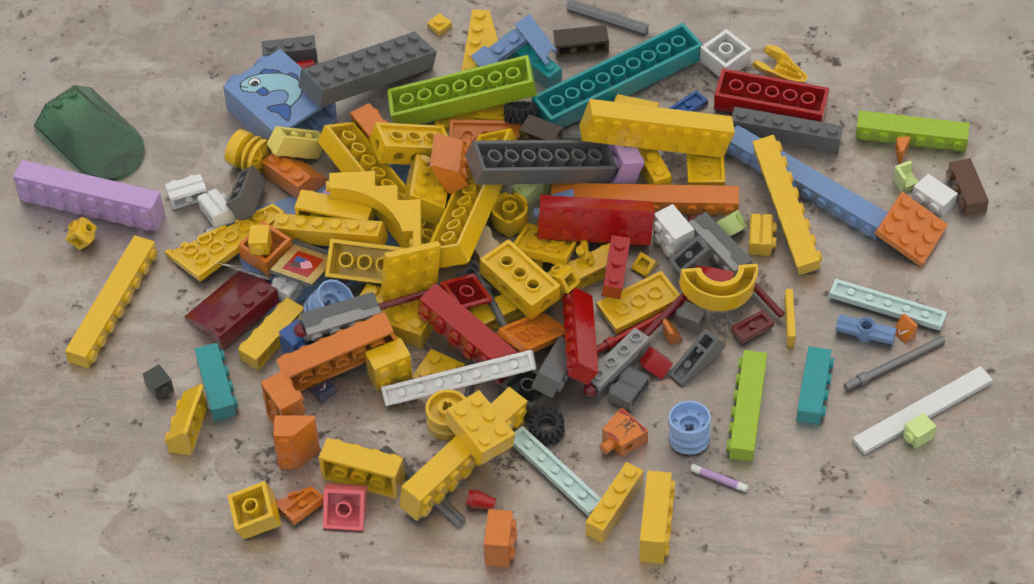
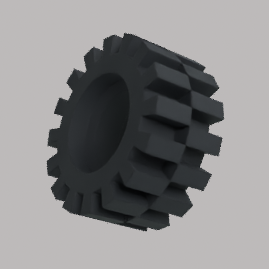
[504,101,537,125]
[529,407,565,446]

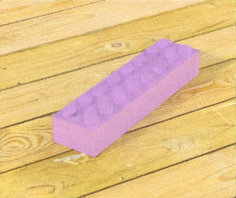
[13,160,165,232]

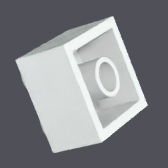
[700,29,752,77]
[652,204,694,258]

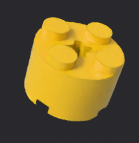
[491,192,529,237]

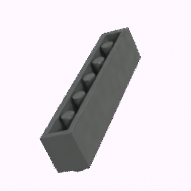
[732,107,843,154]

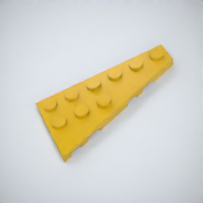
[164,204,285,282]

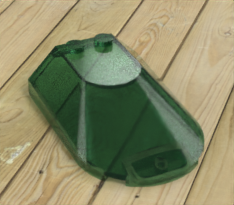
[34,85,145,181]

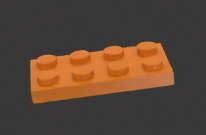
[497,312,565,353]

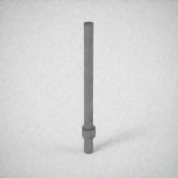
[843,336,946,390]

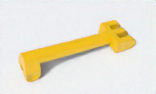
[576,240,594,266]

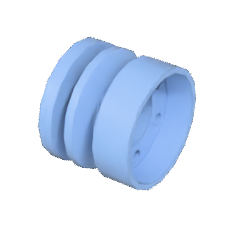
[303,280,353,312]
[668,401,711,455]

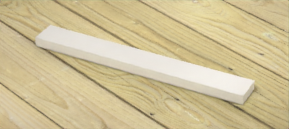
[381,350,537,406]
[852,366,993,455]

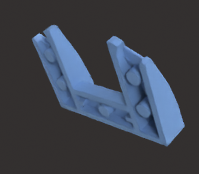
[471,14,557,67]

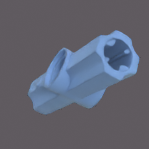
[835,314,897,345]

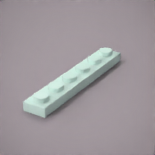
[829,279,947,331]
[513,426,601,517]

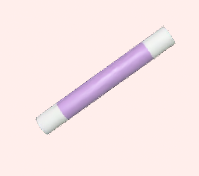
[690,464,749,493]

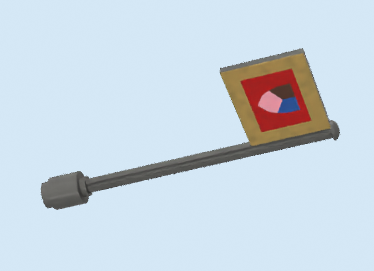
[270,238,440,287]

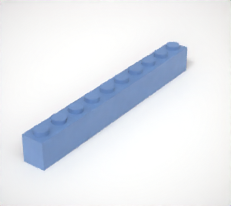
[726,125,887,239]

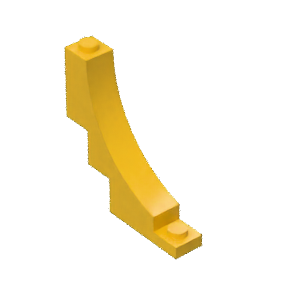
[326,171,422,247]

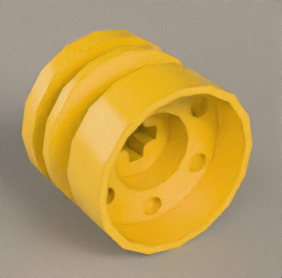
[224,129,272,174]

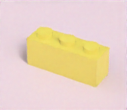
[267,126,323,159]

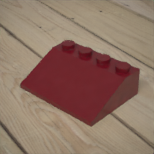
[184,270,279,350]

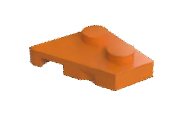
[275,486,324,525]

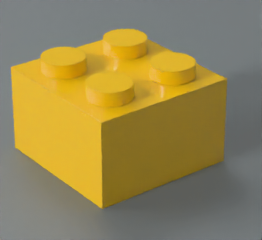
[365,338,412,392]
[227,481,282,540]

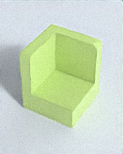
[893,161,918,192]
[716,210,747,236]

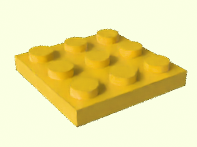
[514,223,580,265]
[381,241,441,302]

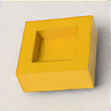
[427,13,452,36]

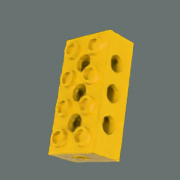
[369,122,448,165]
[479,239,560,320]

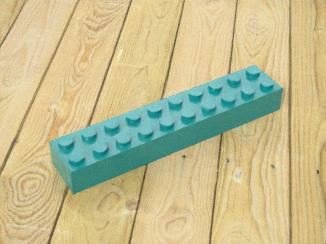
[531,23,703,128]

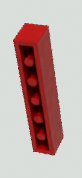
[562,287,599,385]

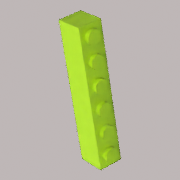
[855,110,970,151]
[726,350,767,462]

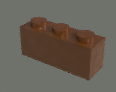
[946,158,989,217]

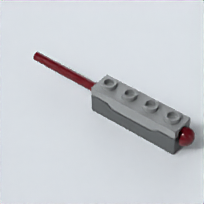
[687,212,785,318]
[294,288,430,342]
[583,293,687,401]

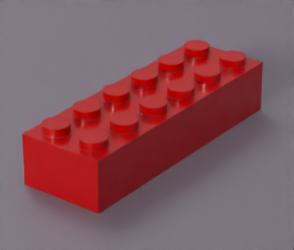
[714,68,830,122]
[537,195,655,245]
[417,283,518,385]

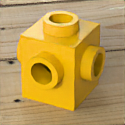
[65,216,97,250]
[547,264,580,294]

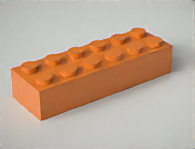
[276,312,396,391]

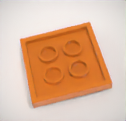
[874,191,948,267]

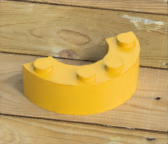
[679,264,758,311]

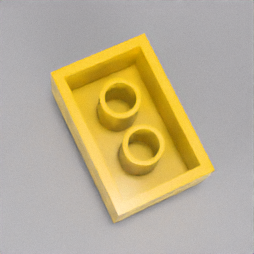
[445,390,515,466]

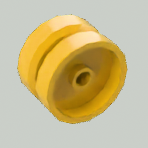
[426,389,466,441]

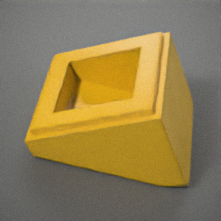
[631,252,659,278]

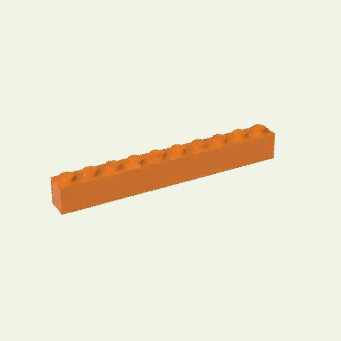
[551,183,739,215]

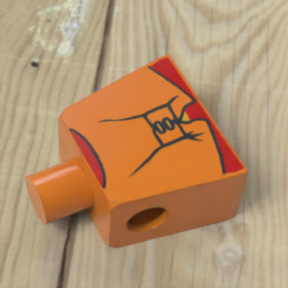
[599,408,648,456]

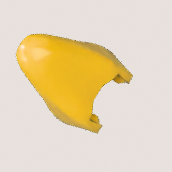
[752,45,808,83]

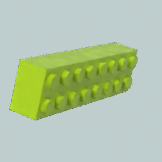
[387,55,537,125]

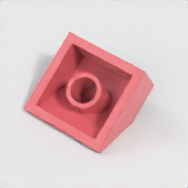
[323,483,368,531]

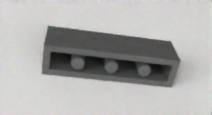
[531,336,569,398]

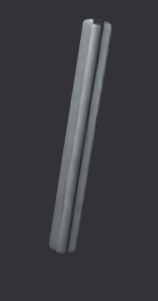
[566,0,649,34]

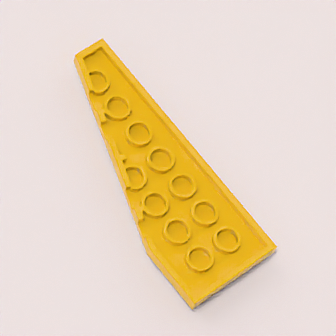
[453,9,510,120]

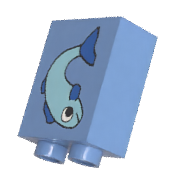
[223,49,338,140]

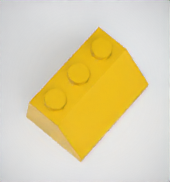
[164,384,208,455]

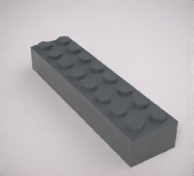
[298,31,437,108]
[465,140,617,185]

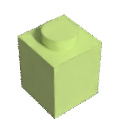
[903,413,937,449]

